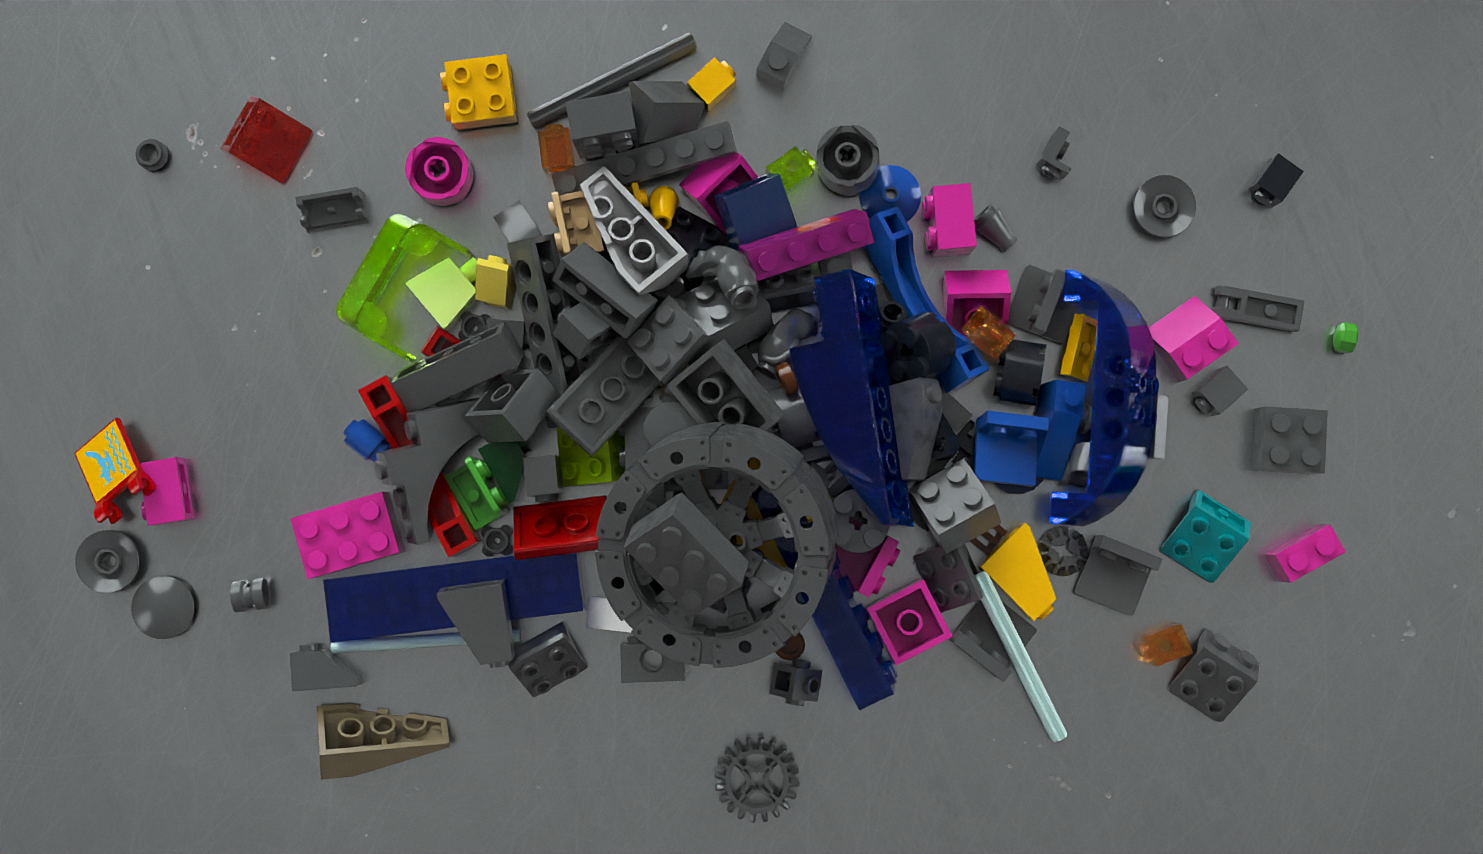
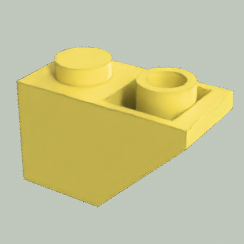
[475,255,517,310]

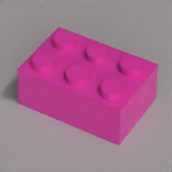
[290,491,406,579]

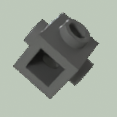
[769,659,823,706]

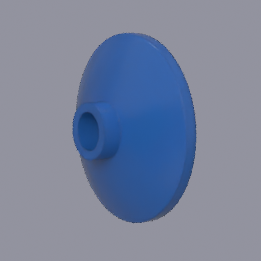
[859,165,921,222]

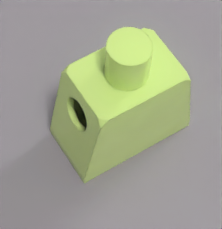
[405,257,477,332]

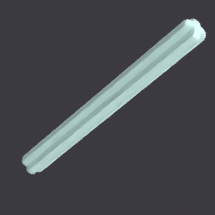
[974,571,1067,742]

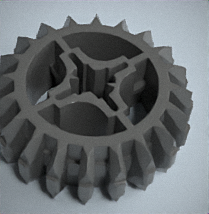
[714,736,800,823]

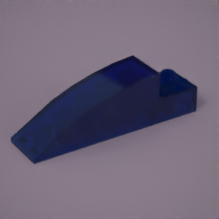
[789,269,914,528]

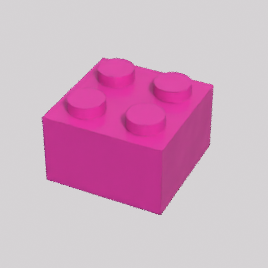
[922,183,977,258]
[865,579,953,665]

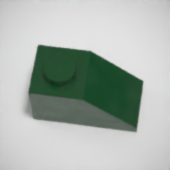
[478,441,531,504]

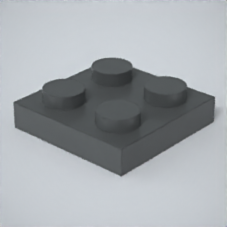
[627,295,710,385]

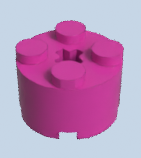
[405,137,474,206]

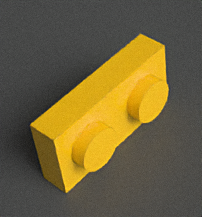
[1060,313,1102,382]

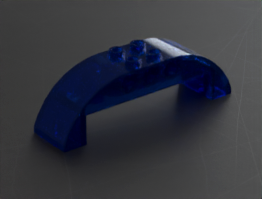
[1050,270,1159,526]

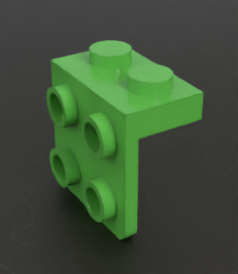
[444,456,509,531]

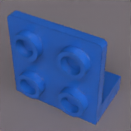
[974,411,1049,487]

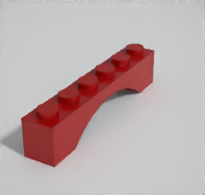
[358,375,482,557]

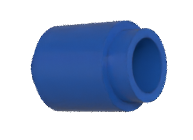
[343,419,391,463]

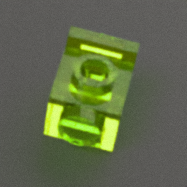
[765,146,815,194]

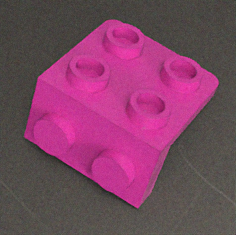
[830,517,901,598]

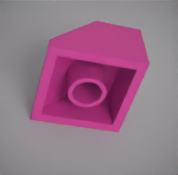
[679,152,758,235]
[943,270,1011,342]
[1143,296,1239,382]

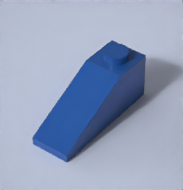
[1036,379,1085,481]

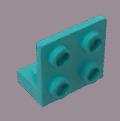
[1161,489,1251,583]

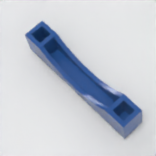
[864,206,989,393]

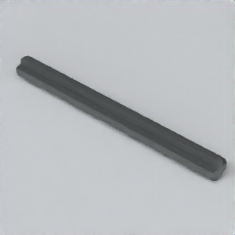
[527,33,697,128]

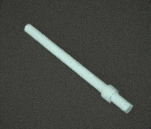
[331,629,520,654]

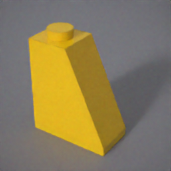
[977,522,1056,621]

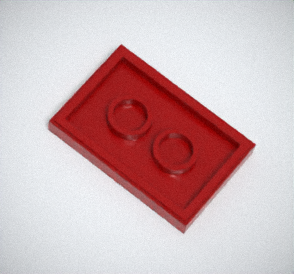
[513,495,607,560]

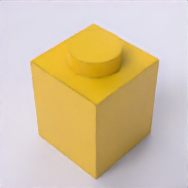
[687,57,736,112]

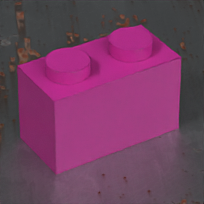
[140,457,194,526]
[1265,524,1346,583]

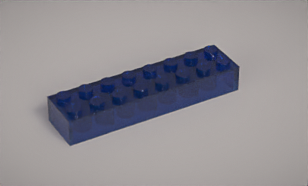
[752,485,898,710]
[323,552,586,643]

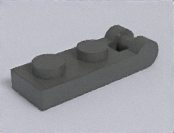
[1212,285,1304,332]

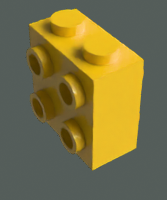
[440,54,518,130]

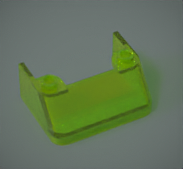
[336,214,475,363]

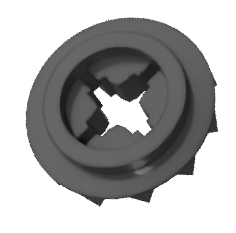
[1038,526,1089,576]

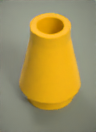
[648,186,679,230]

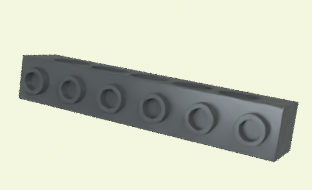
[507,233,584,428]

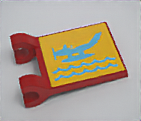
[74,418,156,524]

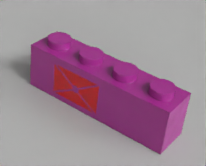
[738,209,874,281]

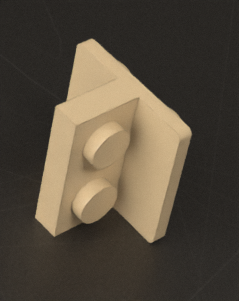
[548,191,605,257]

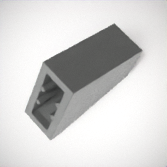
[437,579,516,668]

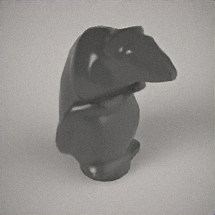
[686,246,759,310]
[757,308,818,381]

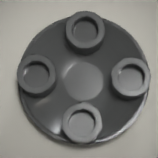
[131,576,194,639]

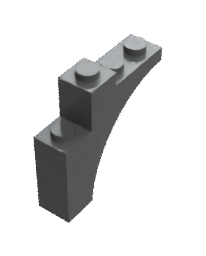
[374,397,480,545]

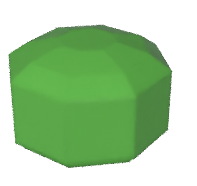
[1333,322,1359,354]

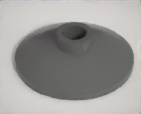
[1133,175,1196,237]
[75,530,139,593]

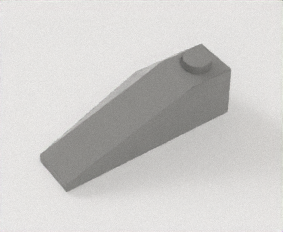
[580,166,689,295]

